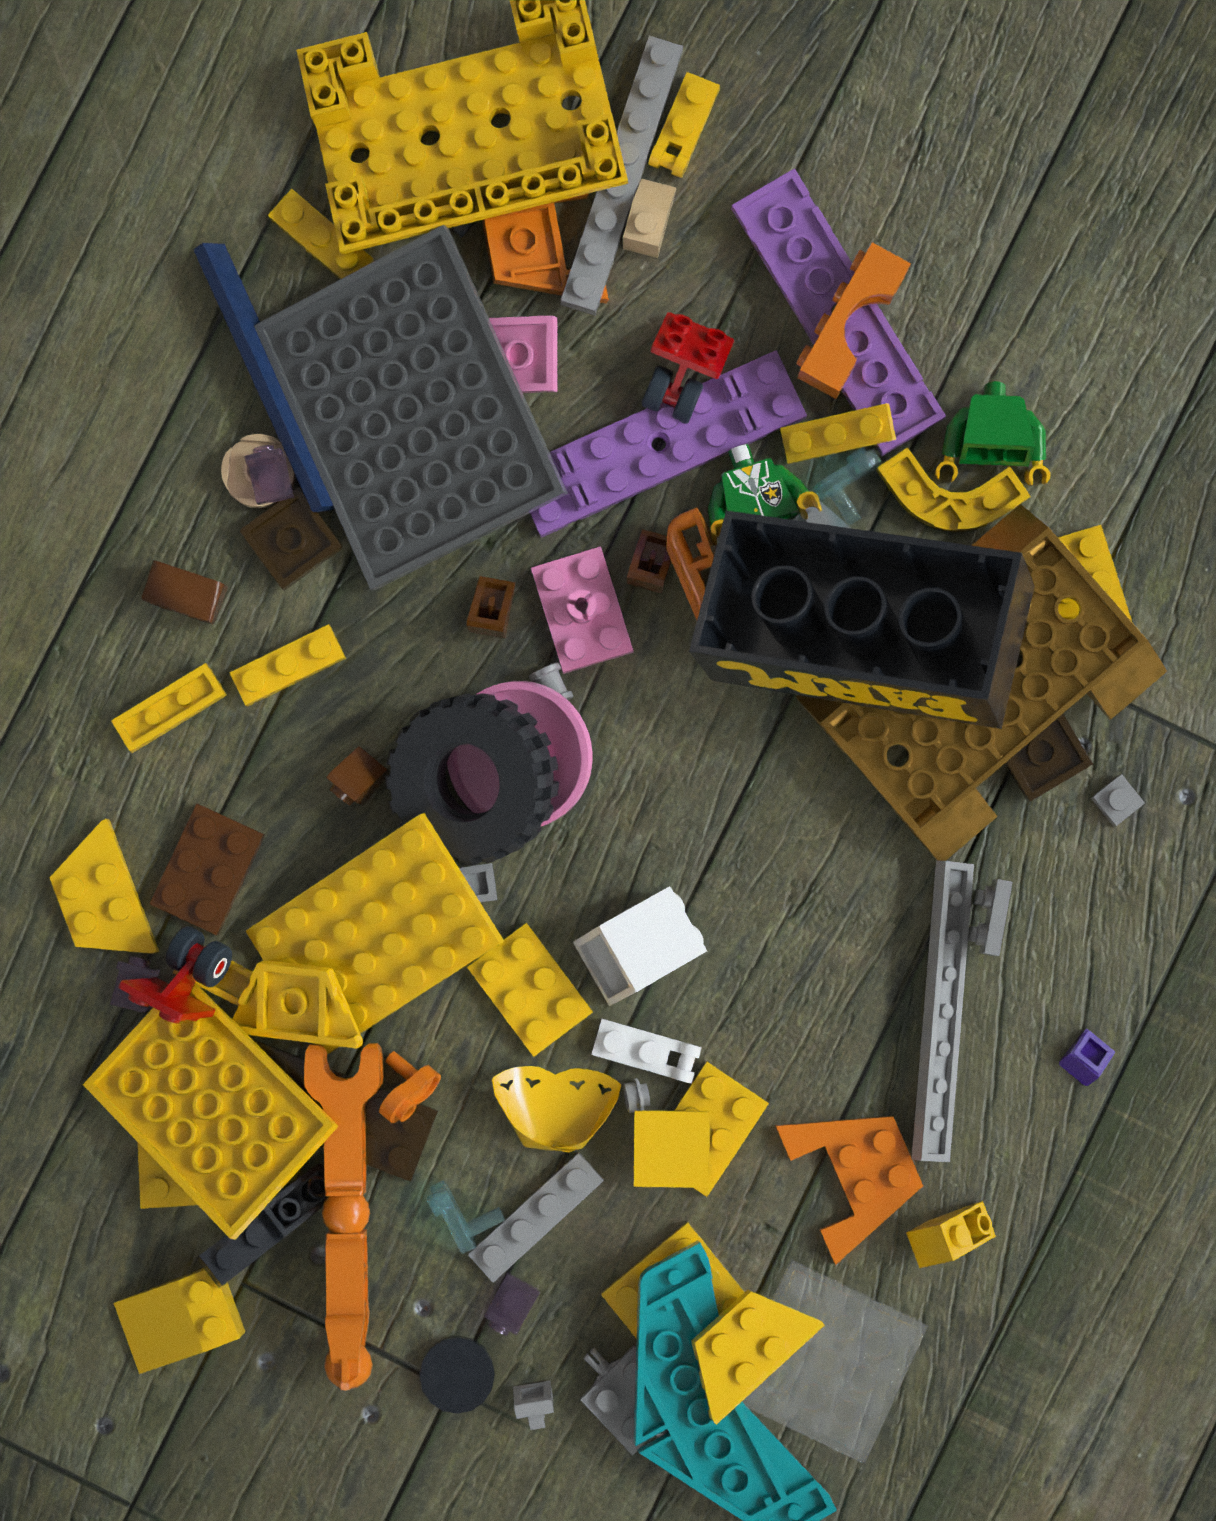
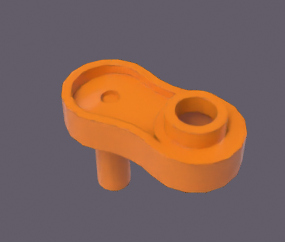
[379,1051,441,1123]

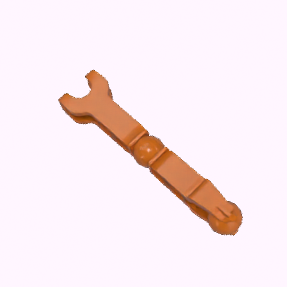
[304,1043,384,1391]

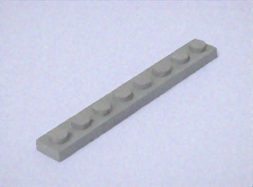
[561,36,683,316]
[912,860,974,1162]

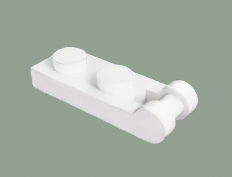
[591,1019,702,1084]

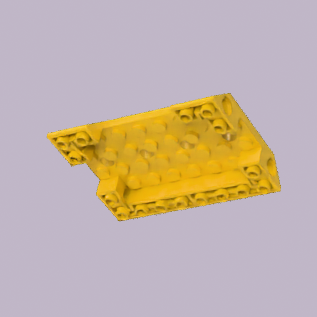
[296,0,629,254]

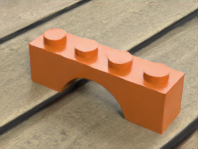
[796,242,911,399]

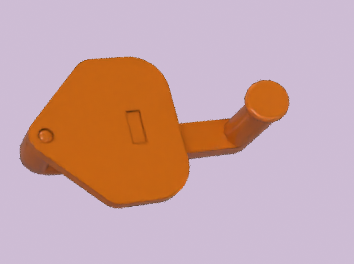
[666,507,717,620]

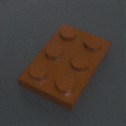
[150,804,265,935]

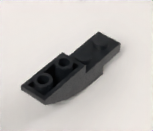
[196,1163,328,1288]

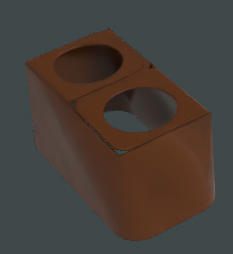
[141,560,228,625]

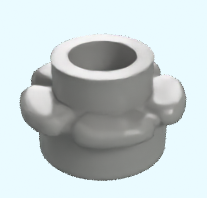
[623,1078,650,1113]

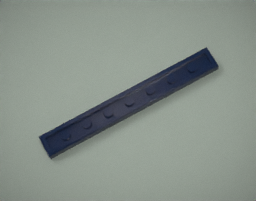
[194,243,335,512]

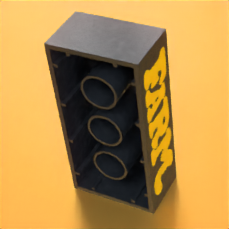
[689,510,1035,729]

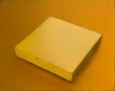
[634,1110,710,1188]

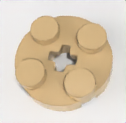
[221,434,296,509]

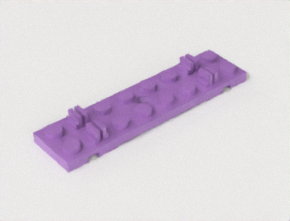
[731,168,946,456]
[530,350,807,538]

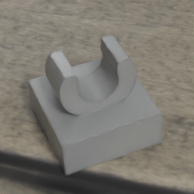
[513,1381,554,1430]

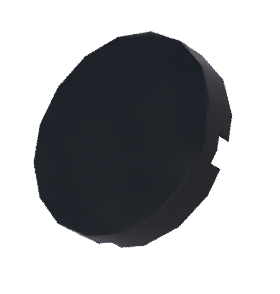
[420,1336,495,1414]

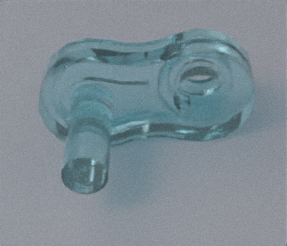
[812,447,882,526]
[427,1180,505,1254]

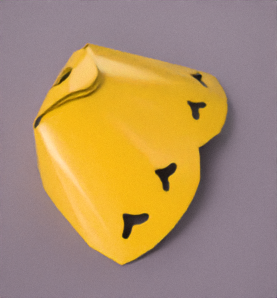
[492,1066,621,1152]

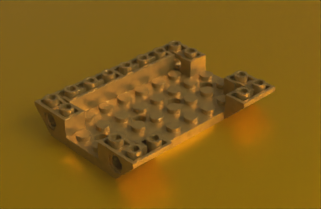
[796,504,1167,861]

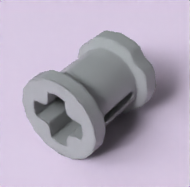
[529,663,574,700]

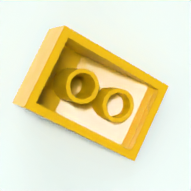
[114,1268,245,1374]

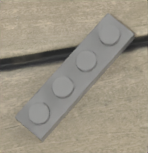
[468,1152,604,1282]

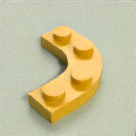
[876,447,1031,532]

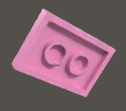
[489,316,557,393]
[531,546,633,674]

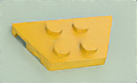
[49,819,159,954]
[232,960,363,1049]
[691,1290,825,1425]

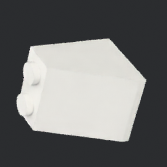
[573,886,707,1006]

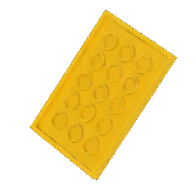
[246,813,504,1055]
[83,983,338,1240]

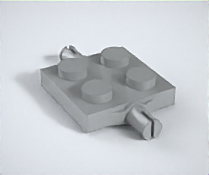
[580,1345,668,1456]

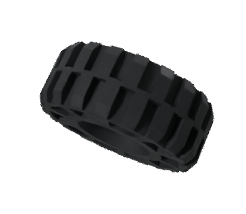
[385,693,559,865]

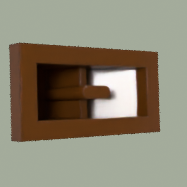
[627,529,671,594]
[466,576,516,639]

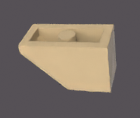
[623,179,676,258]

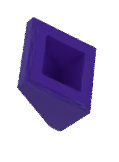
[1059,1028,1115,1086]

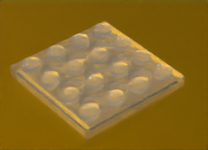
[742,1259,928,1464]

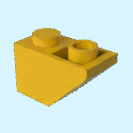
[906,1201,996,1268]

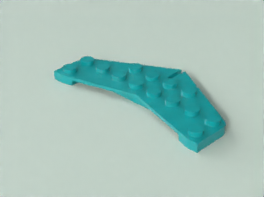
[633,1240,837,1521]

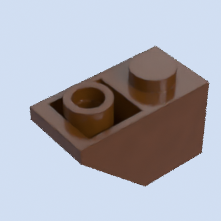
[326,746,390,806]

